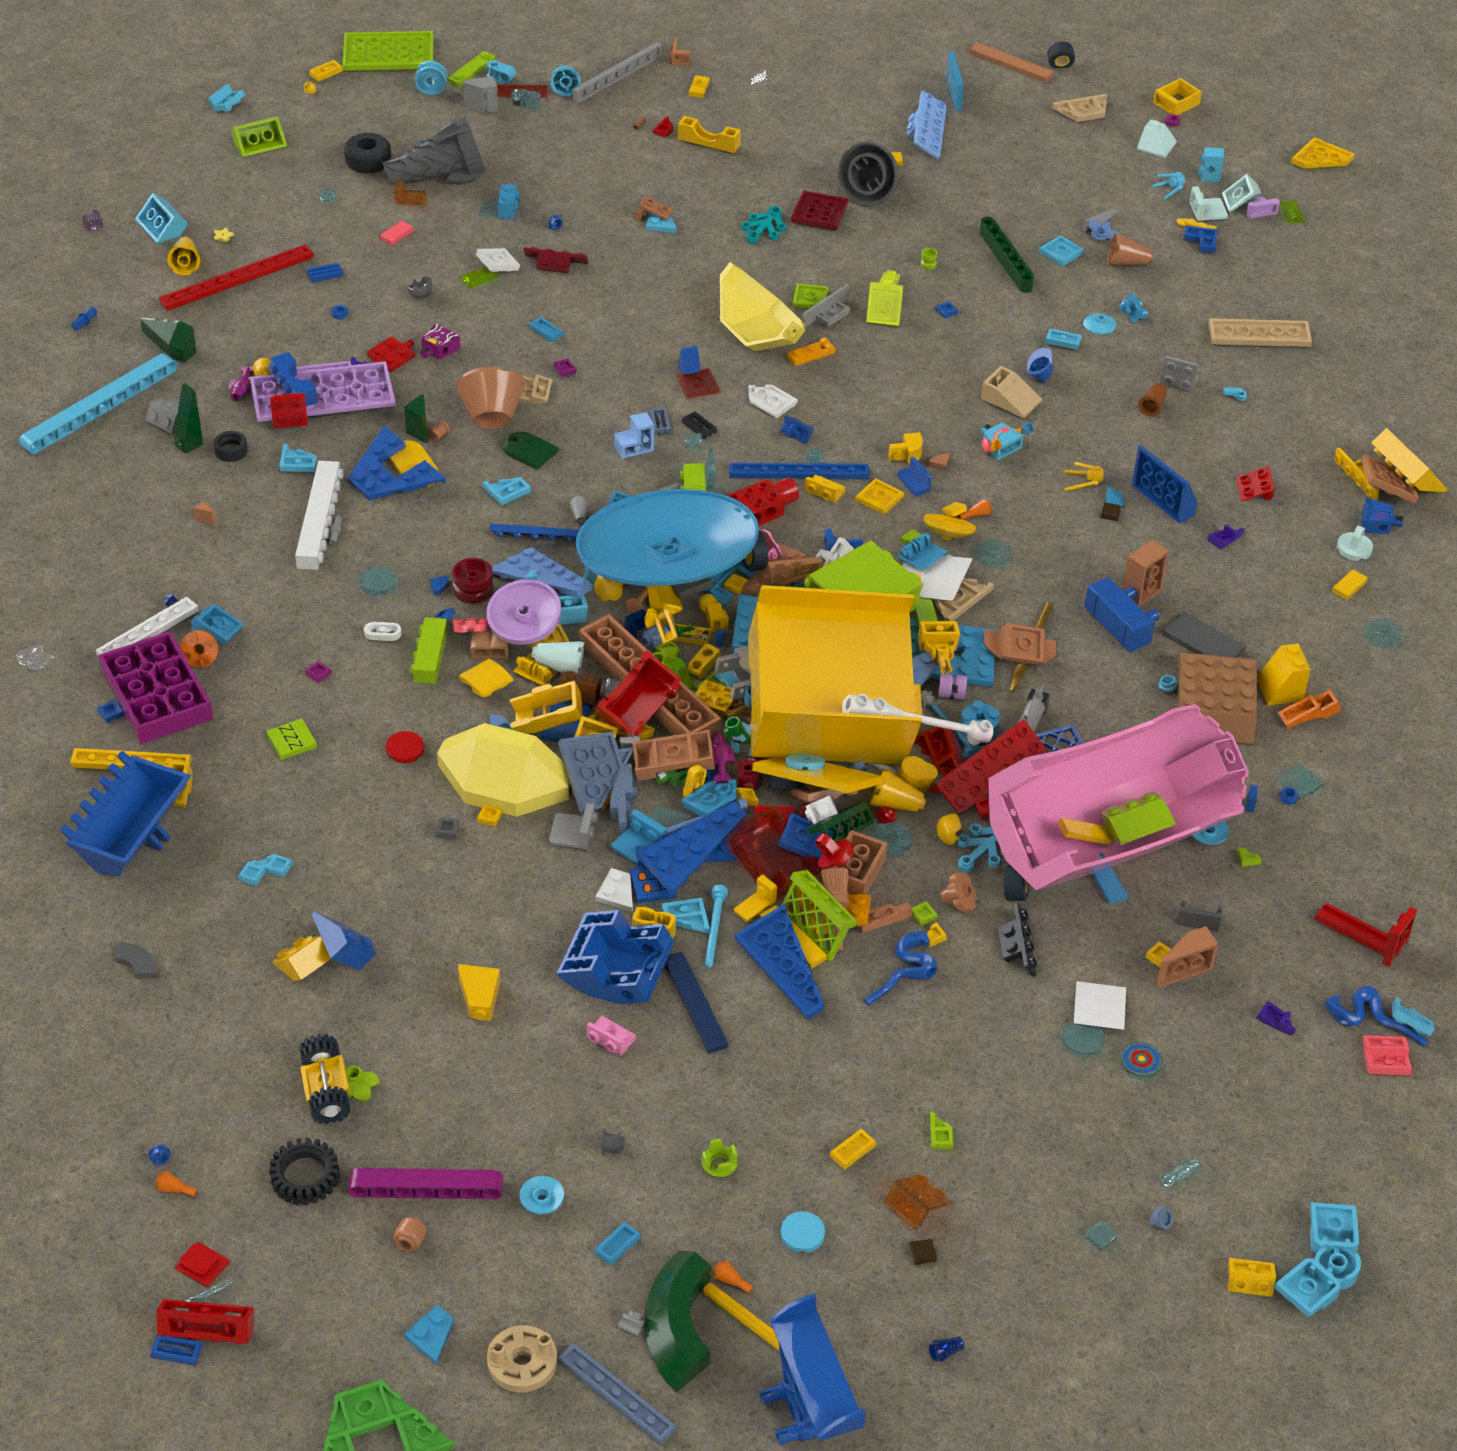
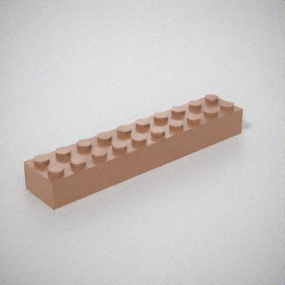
[579,614,721,740]

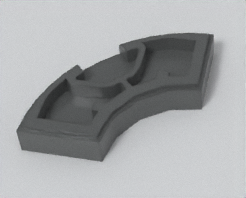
[115,942,157,978]

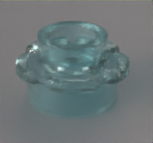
[807,448,824,463]

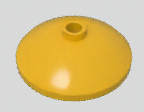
[923,514,976,541]

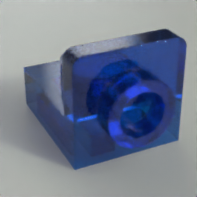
[623,609,646,640]

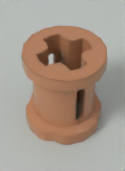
[427,420,450,442]

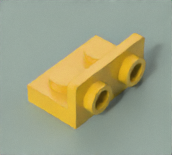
[805,474,846,503]
[1227,1258,1276,1297]

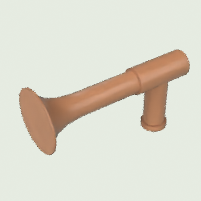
[626,586,648,615]

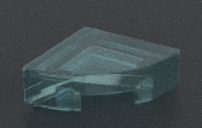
[684,433,702,451]

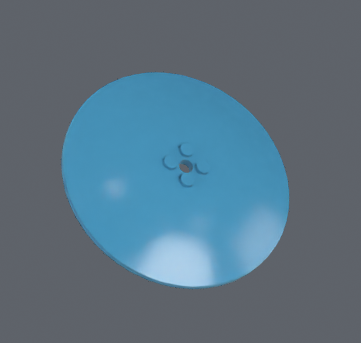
[576,489,759,586]

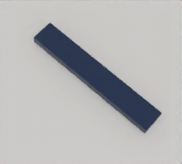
[665,951,728,1054]

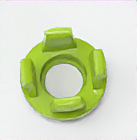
[702,1139,738,1177]

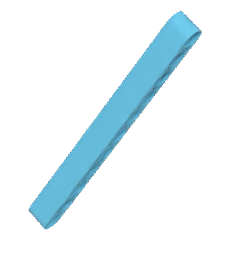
[19,353,178,454]

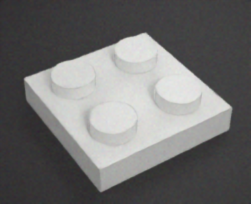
[476,248,520,272]

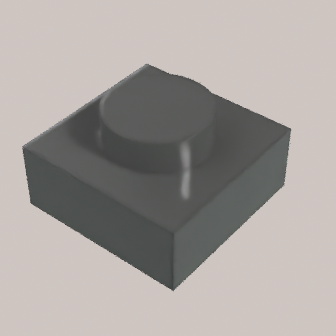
[436,818,459,839]

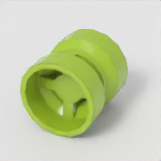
[921,248,938,270]

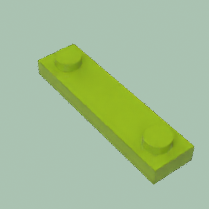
[447,51,496,87]

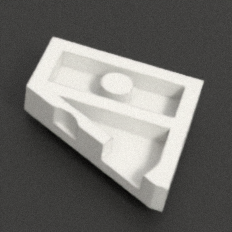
[595,868,633,912]

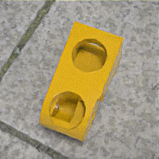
[687,643,721,679]

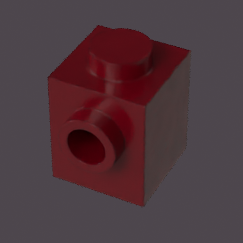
[737,760,758,790]

